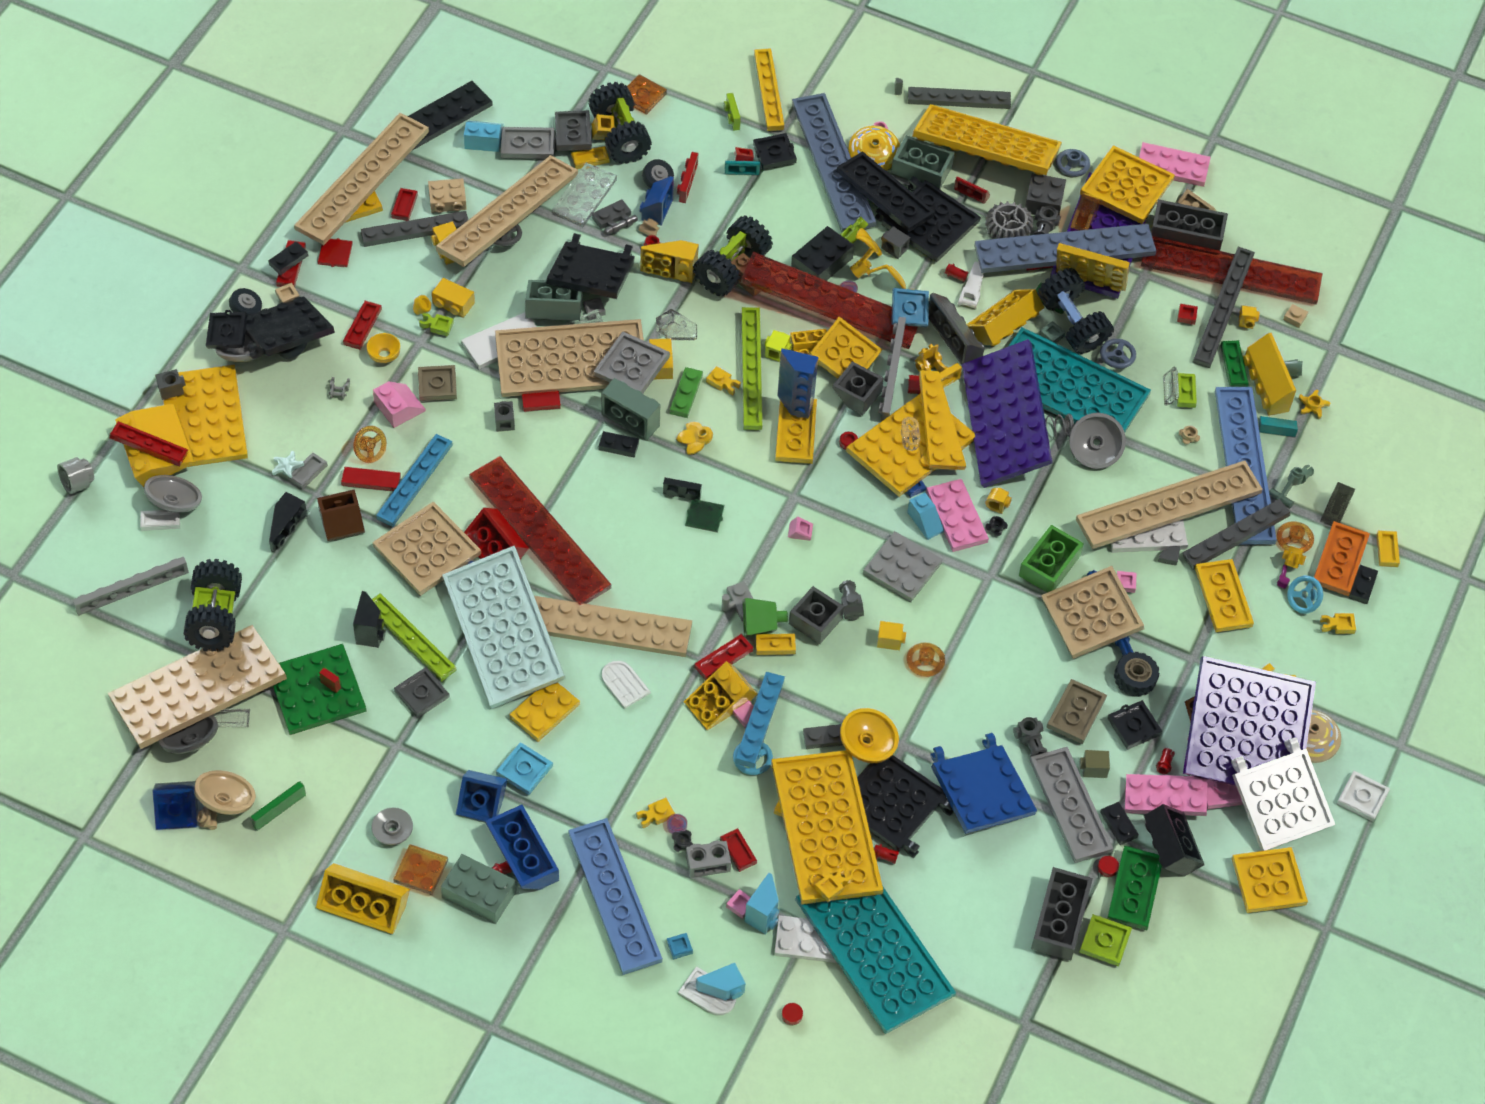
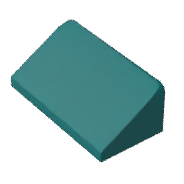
[725,161,760,175]
[1259,416,1298,437]

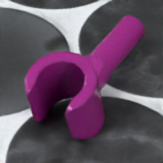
[1277,564,1290,589]

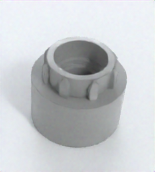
[57,457,94,494]

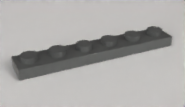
[908,87,1011,109]
[361,211,468,247]
[1182,499,1290,570]

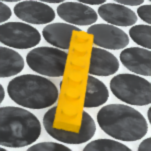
[754,48,784,131]

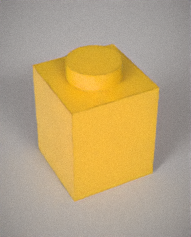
[591,114,615,140]
[877,621,906,651]

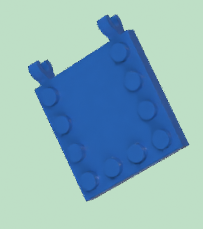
[930,733,1037,834]

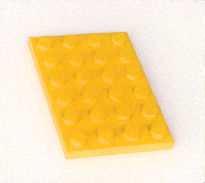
[163,364,248,467]
[846,393,975,497]

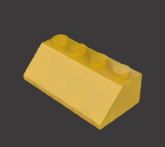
[966,289,1044,346]
[1243,333,1296,416]
[316,863,410,934]

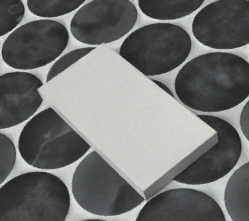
[462,312,536,369]

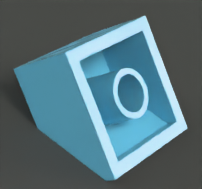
[464,121,504,152]
[745,873,779,935]

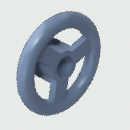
[1056,149,1090,177]
[1100,338,1136,369]

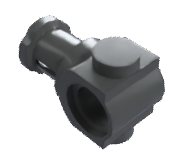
[1033,206,1061,235]
[839,580,864,620]
[1013,717,1047,757]

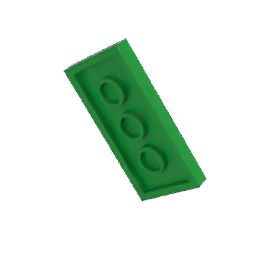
[1107,846,1162,931]

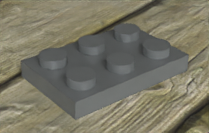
[555,110,592,151]

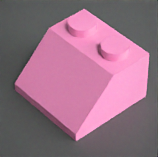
[373,381,426,428]

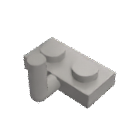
[721,581,753,621]

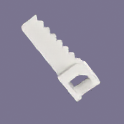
[958,262,984,309]

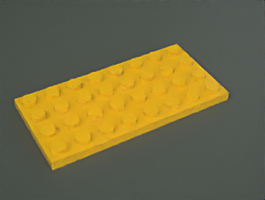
[912,104,1062,175]
[771,750,883,904]

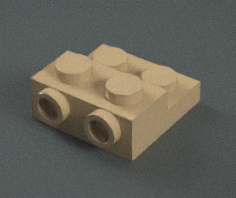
[428,178,467,213]

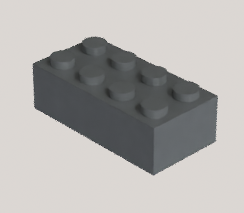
[1151,199,1228,254]
[1031,867,1093,961]

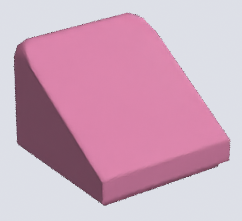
[788,516,813,541]

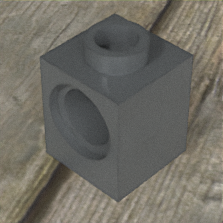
[881,227,910,259]
[155,369,186,400]
[494,401,515,432]

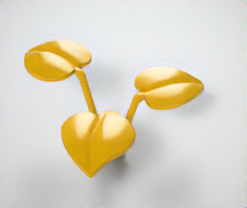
[850,228,906,289]

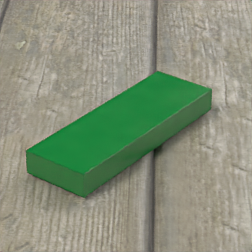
[1220,340,1249,387]
[251,781,306,831]

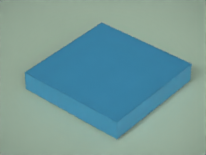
[892,288,929,328]

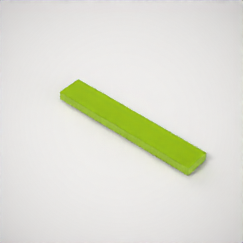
[372,593,457,682]

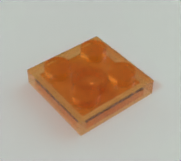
[627,74,667,115]
[393,844,448,895]

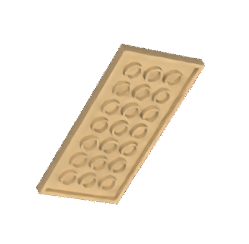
[495,319,644,397]
[108,625,287,749]

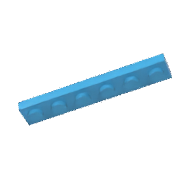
[376,434,453,527]
[735,672,785,768]

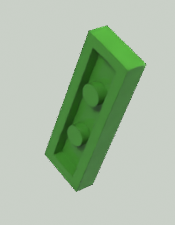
[670,367,703,418]

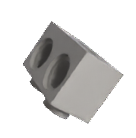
[686,841,731,878]

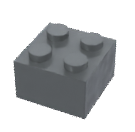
[1025,173,1066,215]
[789,586,844,644]

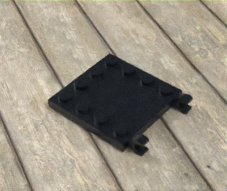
[875,176,981,262]
[546,233,635,299]
[245,296,335,359]
[857,755,954,858]

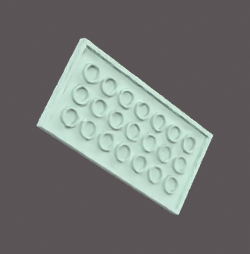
[442,546,566,709]

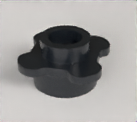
[985,516,1008,536]
[672,830,693,852]

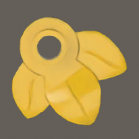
[676,422,713,455]

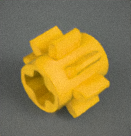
[1282,546,1306,569]

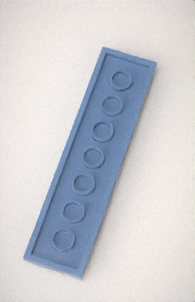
[568,818,663,975]

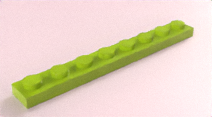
[742,307,762,430]

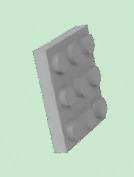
[593,332,670,393]
[863,531,943,602]

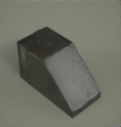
[1320,482,1355,526]

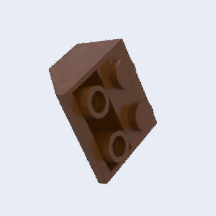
[317,489,365,541]

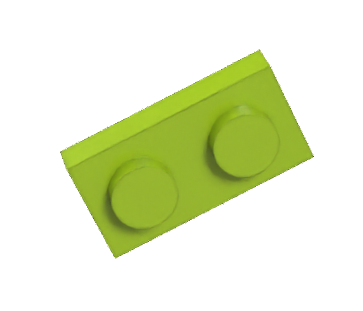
[723,93,741,131]
[1176,373,1197,408]

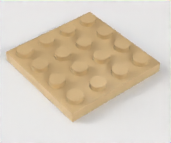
[372,501,481,596]
[1041,566,1145,659]

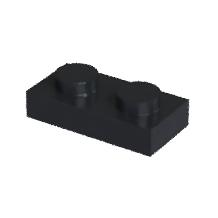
[268,241,308,275]
[598,431,639,458]
[663,477,702,501]
[1349,565,1378,604]
[1100,802,1139,845]

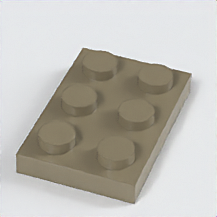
[1046,679,1107,744]

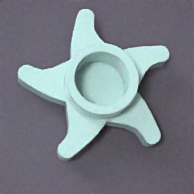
[272,451,304,478]

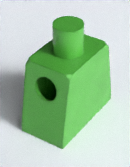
[742,598,788,637]

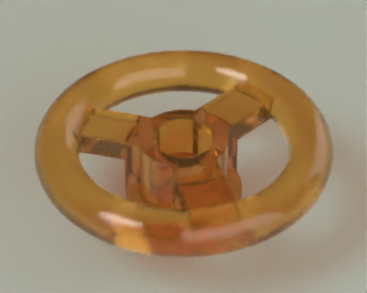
[353,426,387,463]
[1277,521,1314,553]
[906,642,945,677]

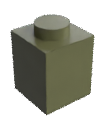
[1079,750,1110,778]

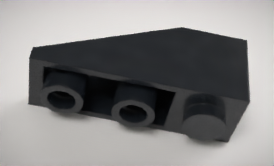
[269,492,307,553]

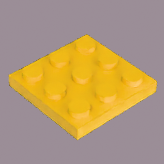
[809,317,883,379]
[1231,847,1308,913]

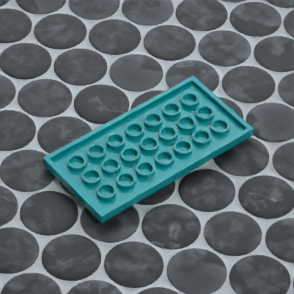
[1008,327,1151,432]
[795,885,956,1034]

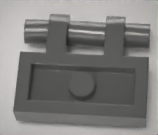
[592,199,638,235]

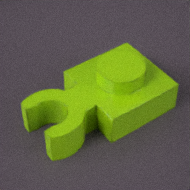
[840,217,868,243]
[419,313,454,337]

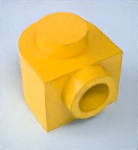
[1238,305,1259,329]
[985,488,1012,514]

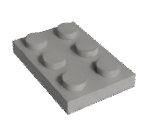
[501,127,555,159]

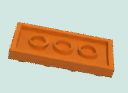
[1314,521,1370,596]

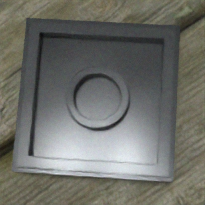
[394,667,450,718]

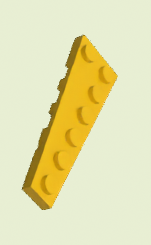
[919,370,966,470]

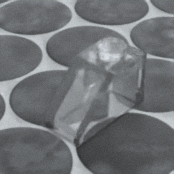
[656,308,697,340]

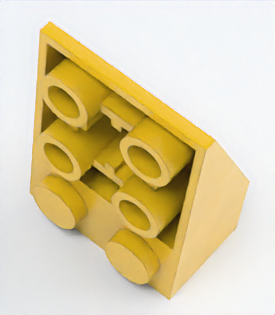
[640,240,699,283]
[683,661,758,730]

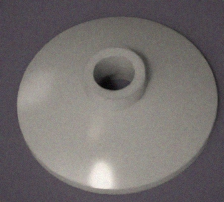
[372,808,413,845]

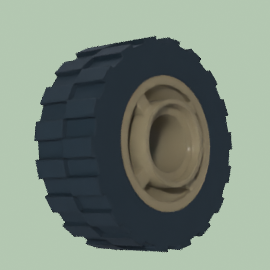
[1114,652,1160,697]

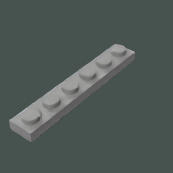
[879,317,906,421]
[73,557,189,616]

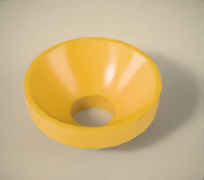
[367,333,400,363]

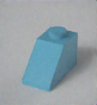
[907,492,944,540]
[696,963,746,1001]

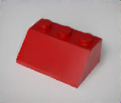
[464,507,529,559]

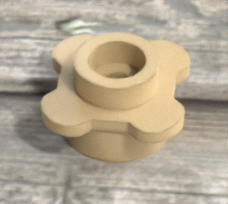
[1179,426,1200,444]

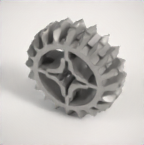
[985,201,1033,239]

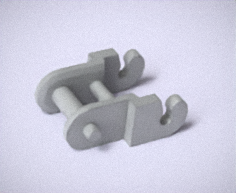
[329,377,350,399]

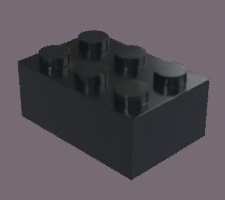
[791,226,854,289]
[1143,804,1205,876]

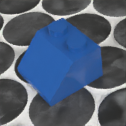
[639,176,674,226]
[456,770,507,821]

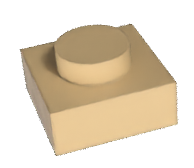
[275,283,300,303]
[1283,304,1308,328]

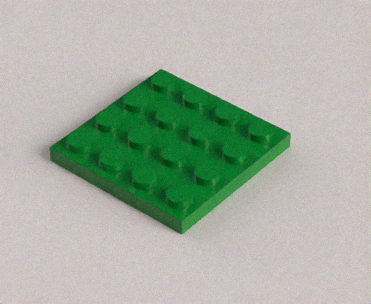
[273,644,367,735]

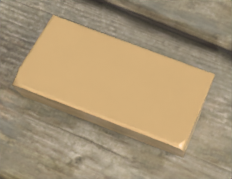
[1177,189,1216,211]

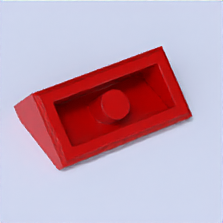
[954,176,990,204]

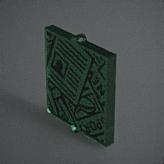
[685,499,725,533]

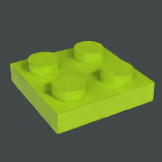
[1079,914,1132,967]

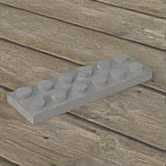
[1030,747,1113,863]

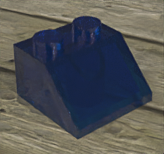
[152,781,198,830]

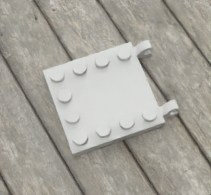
[1231,737,1335,851]

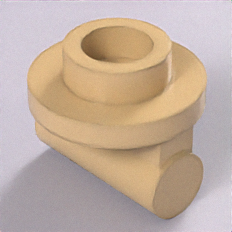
[638,218,659,236]
[197,807,217,830]

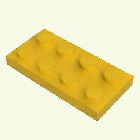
[775,399,817,464]
[1195,559,1254,632]

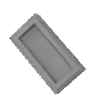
[288,453,328,490]

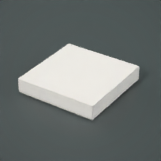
[1337,771,1390,822]

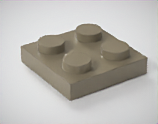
[418,365,457,401]

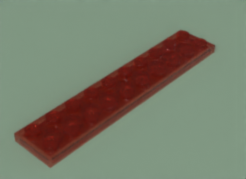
[1141,236,1323,305]
[740,252,918,349]
[469,456,611,605]

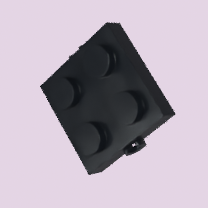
[753,133,797,170]
[206,310,248,349]
[1107,700,1163,750]

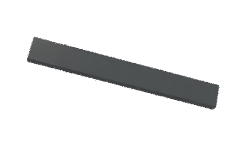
[1193,246,1255,368]

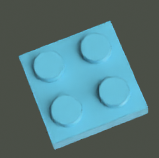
[496,742,553,795]

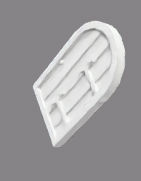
[602,661,651,709]
[678,966,736,1015]

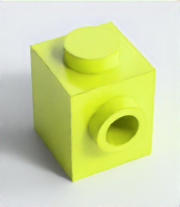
[764,330,792,362]

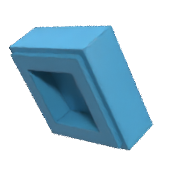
[667,933,693,960]

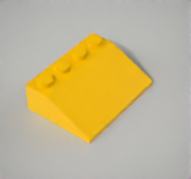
[115,404,195,487]

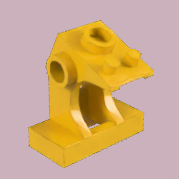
[915,344,962,388]

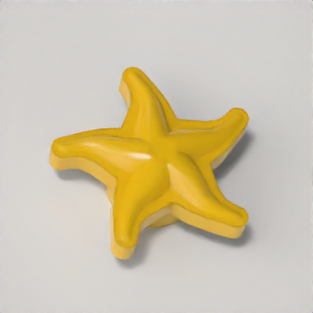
[1299,390,1331,419]

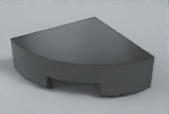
[895,78,903,95]
[1158,546,1180,565]

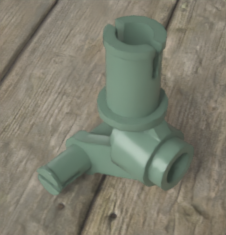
[1269,465,1314,508]

